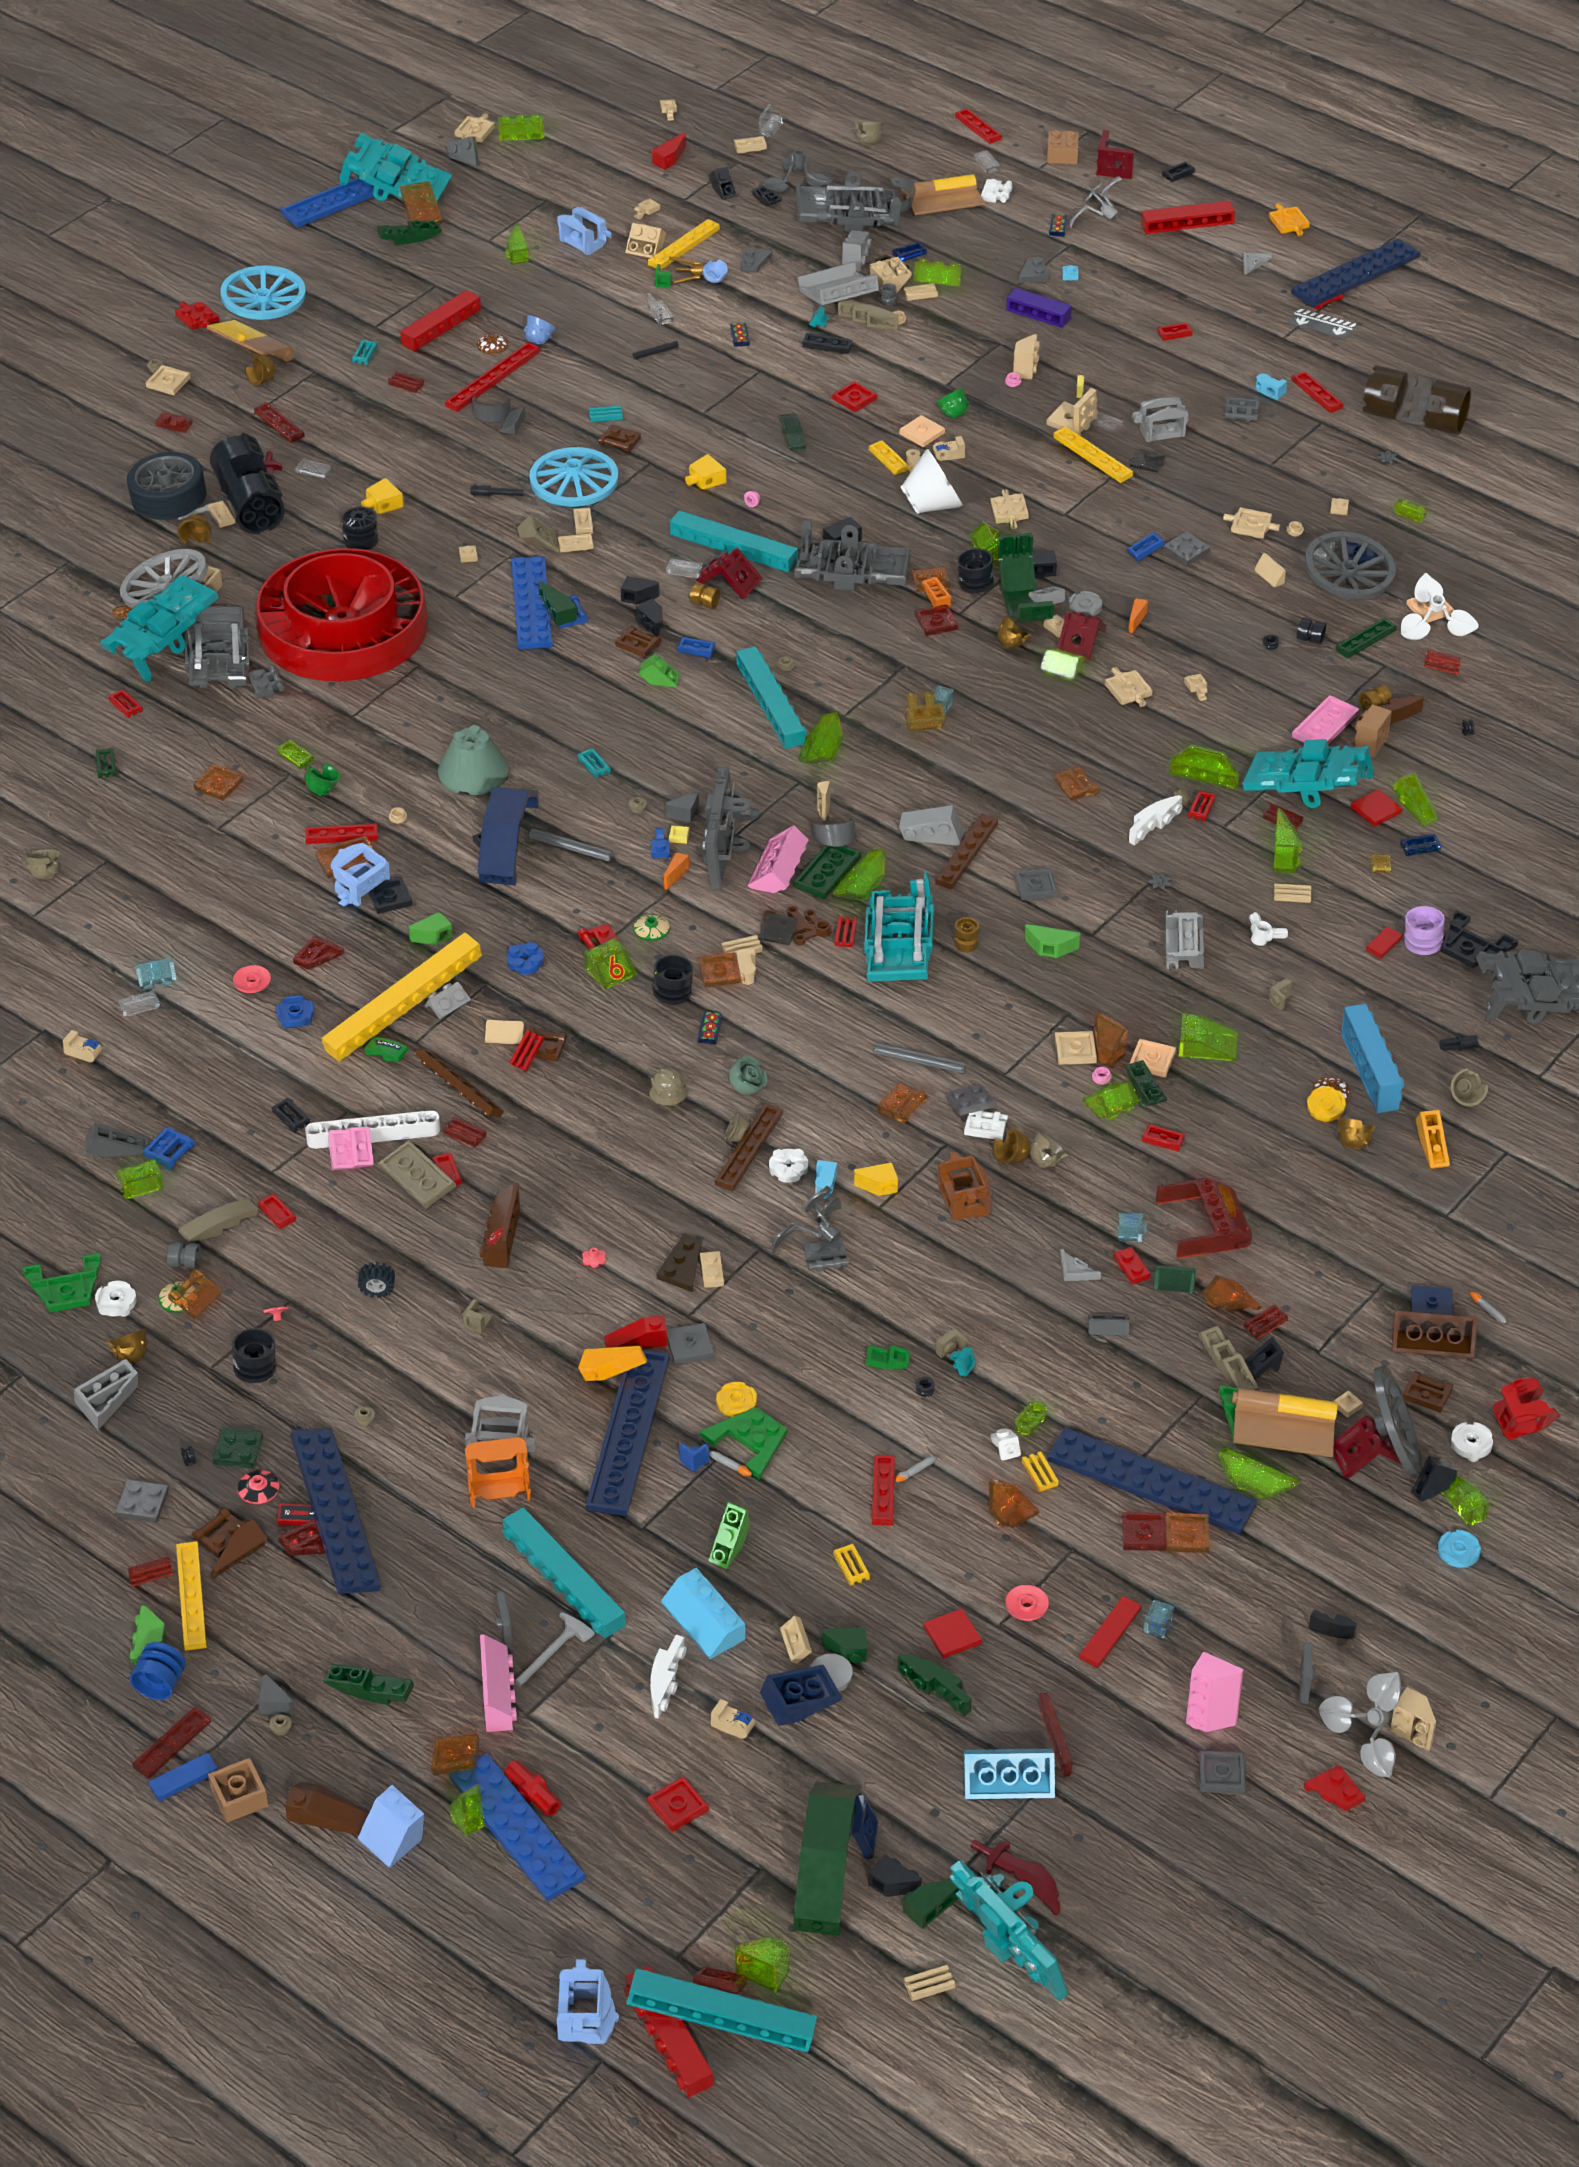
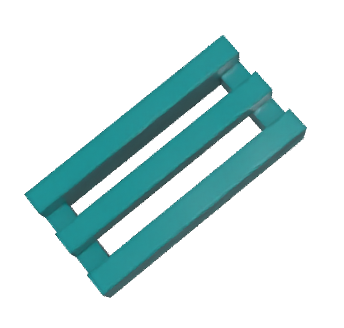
[352,340,378,365]
[589,405,623,422]
[577,748,611,779]

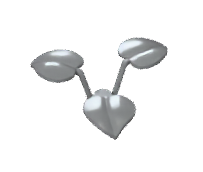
[1069,176,1122,229]
[1319,1672,1401,1777]

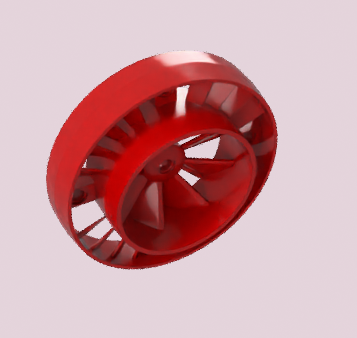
[256,548,428,681]

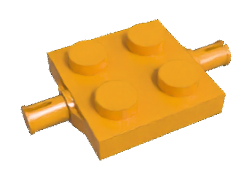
[1269,203,1310,236]

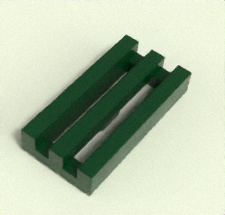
[96,749,116,778]

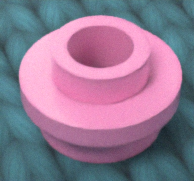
[1005,373,1021,387]
[744,491,760,507]
[1092,1067,1111,1085]

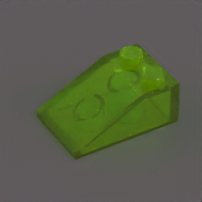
[1274,809,1302,873]
[1179,1014,1238,1061]

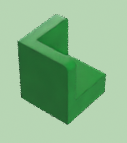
[655,264,673,288]

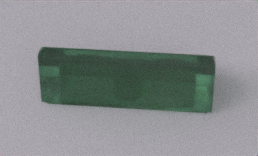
[1154,1265,1196,1293]

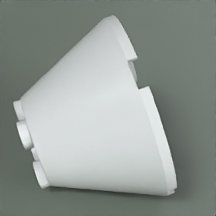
[900,449,963,514]

